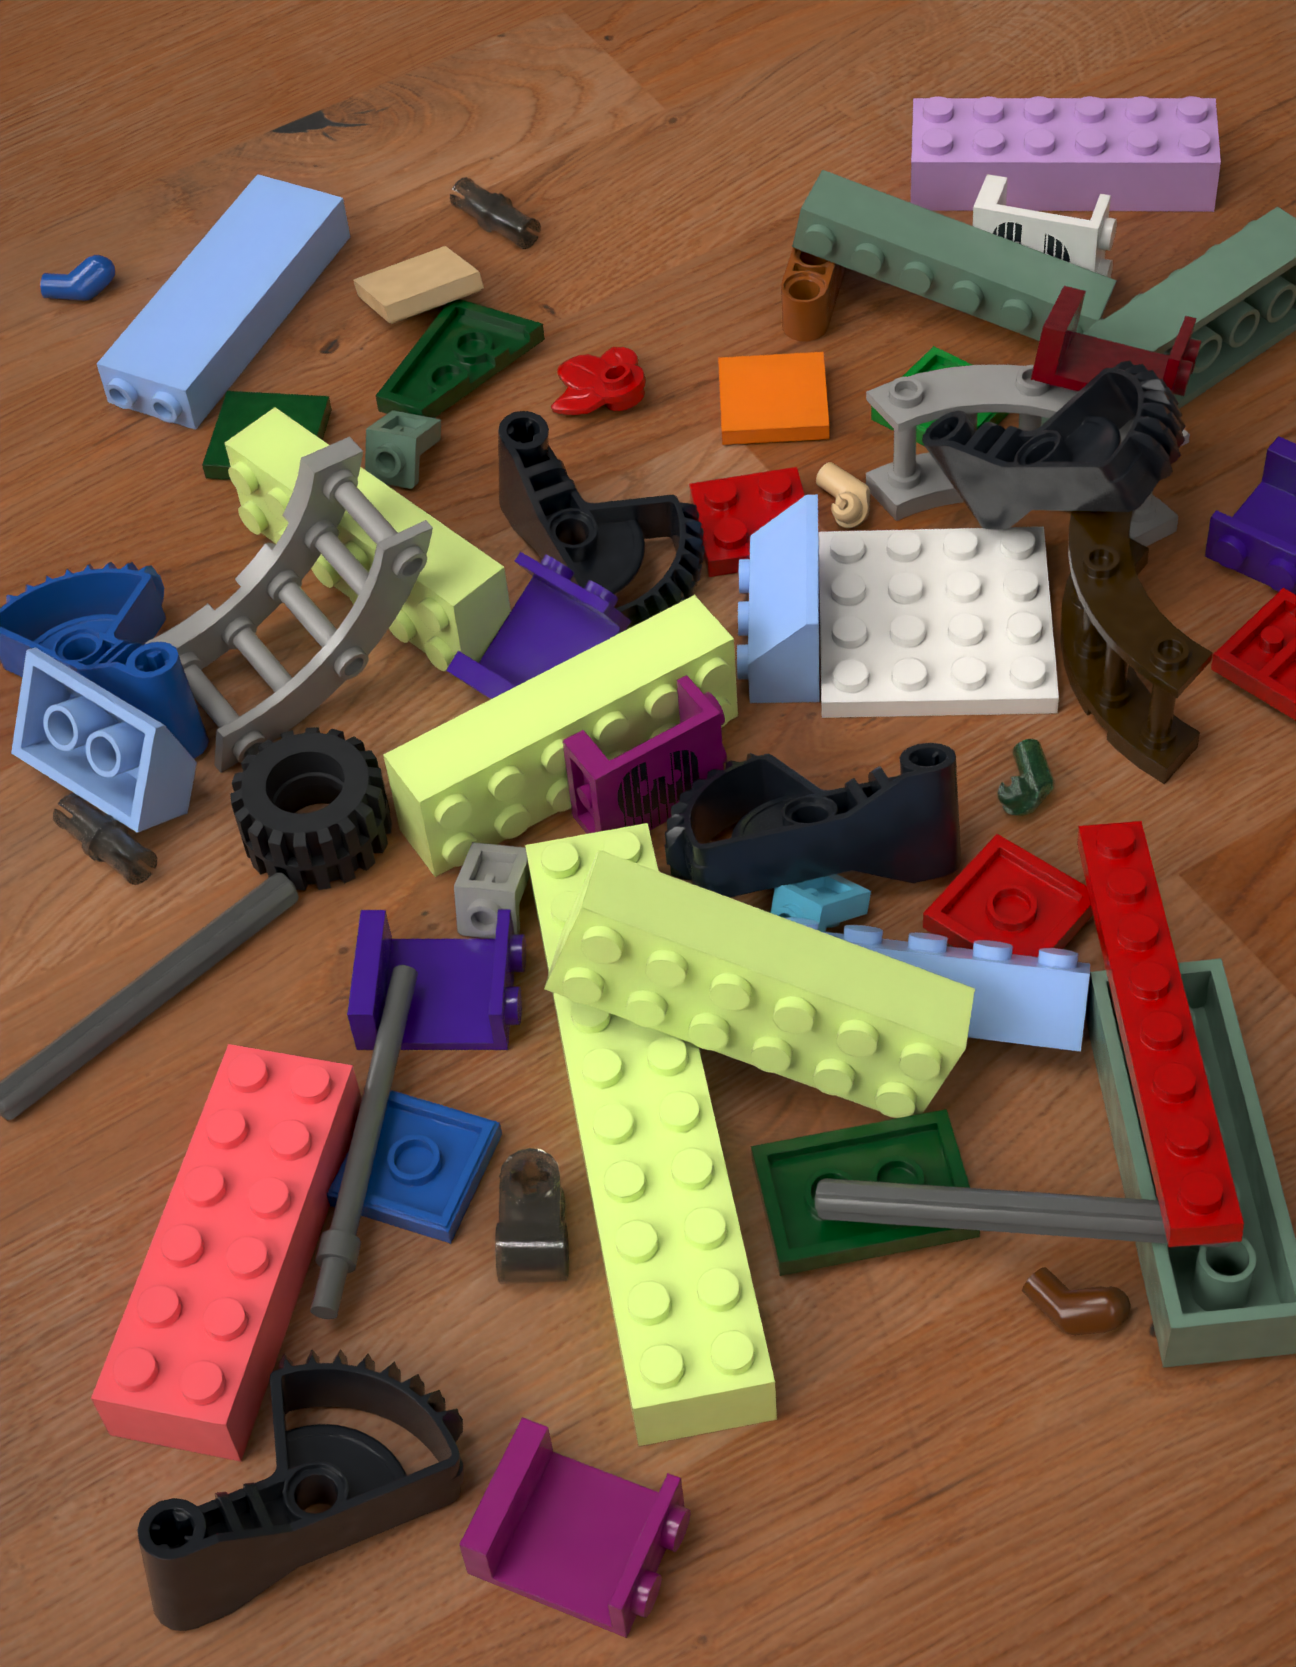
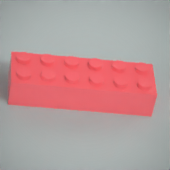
[91,1044,362,1462]

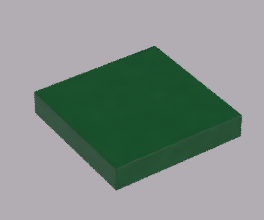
[202,391,332,480]

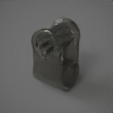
[495,1148,569,1284]

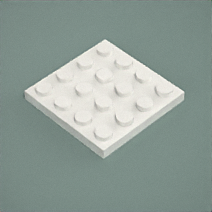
[819,527,1059,718]

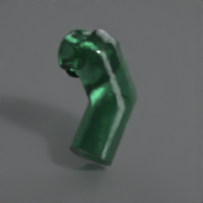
[997,739,1055,816]

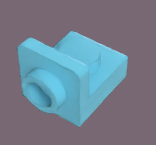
[770,874,871,932]

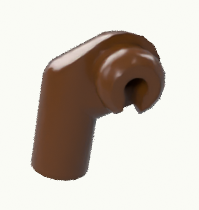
[1022,1267,1131,1336]

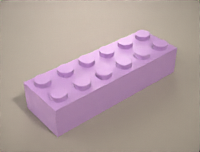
[911,96,1221,212]

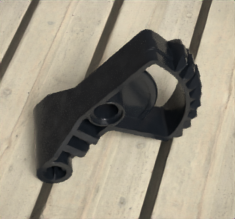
[922,360,1186,530]
[498,411,705,630]
[664,743,961,898]
[137,1349,464,1631]

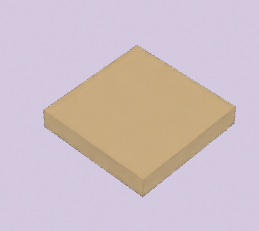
[353,246,484,324]

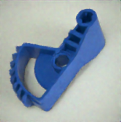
[0,562,209,759]

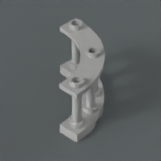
[866,365,1190,547]
[145,436,433,773]

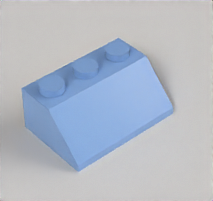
[737,494,820,703]
[11,647,197,833]

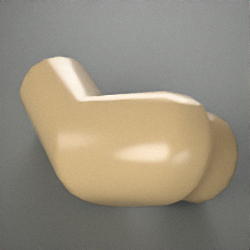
[816,462,871,528]

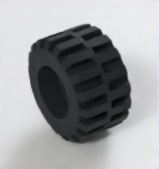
[230,727,392,891]

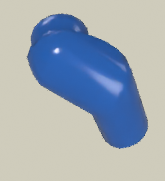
[40,255,115,301]

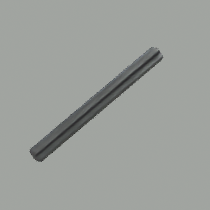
[0,872,299,1121]
[815,1178,1231,1248]

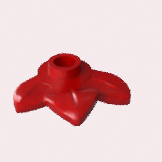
[551,347,646,415]

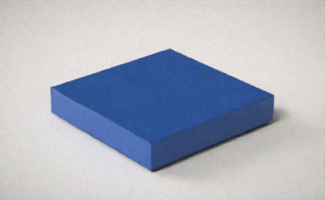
[327,1090,502,1244]

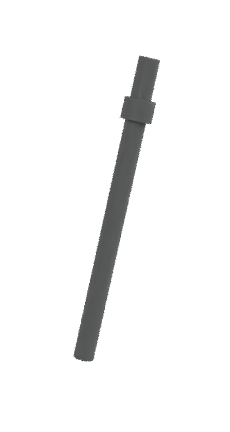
[310,965,418,1319]

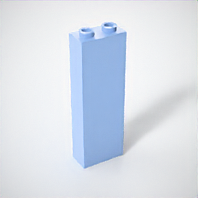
[97,174,350,430]

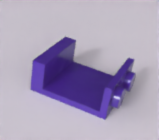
[1205,436,1296,595]
[446,552,631,699]
[347,909,526,1050]

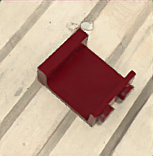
[1031,286,1202,396]

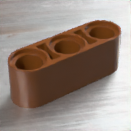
[781,248,846,341]

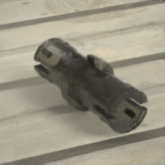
[450,177,541,249]
[53,793,158,885]

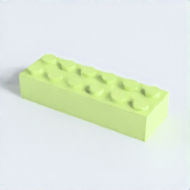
[225,407,511,671]
[383,595,738,877]
[544,850,975,1118]

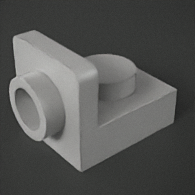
[454,842,530,939]

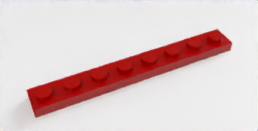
[1077,821,1244,1247]

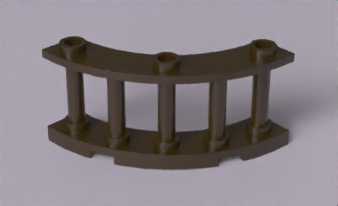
[1060,510,1213,784]

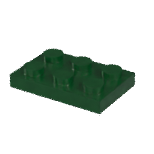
[751,1109,980,1276]

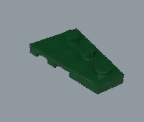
[376,299,545,418]

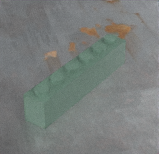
[792,170,1117,341]

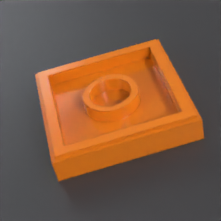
[718,352,830,445]

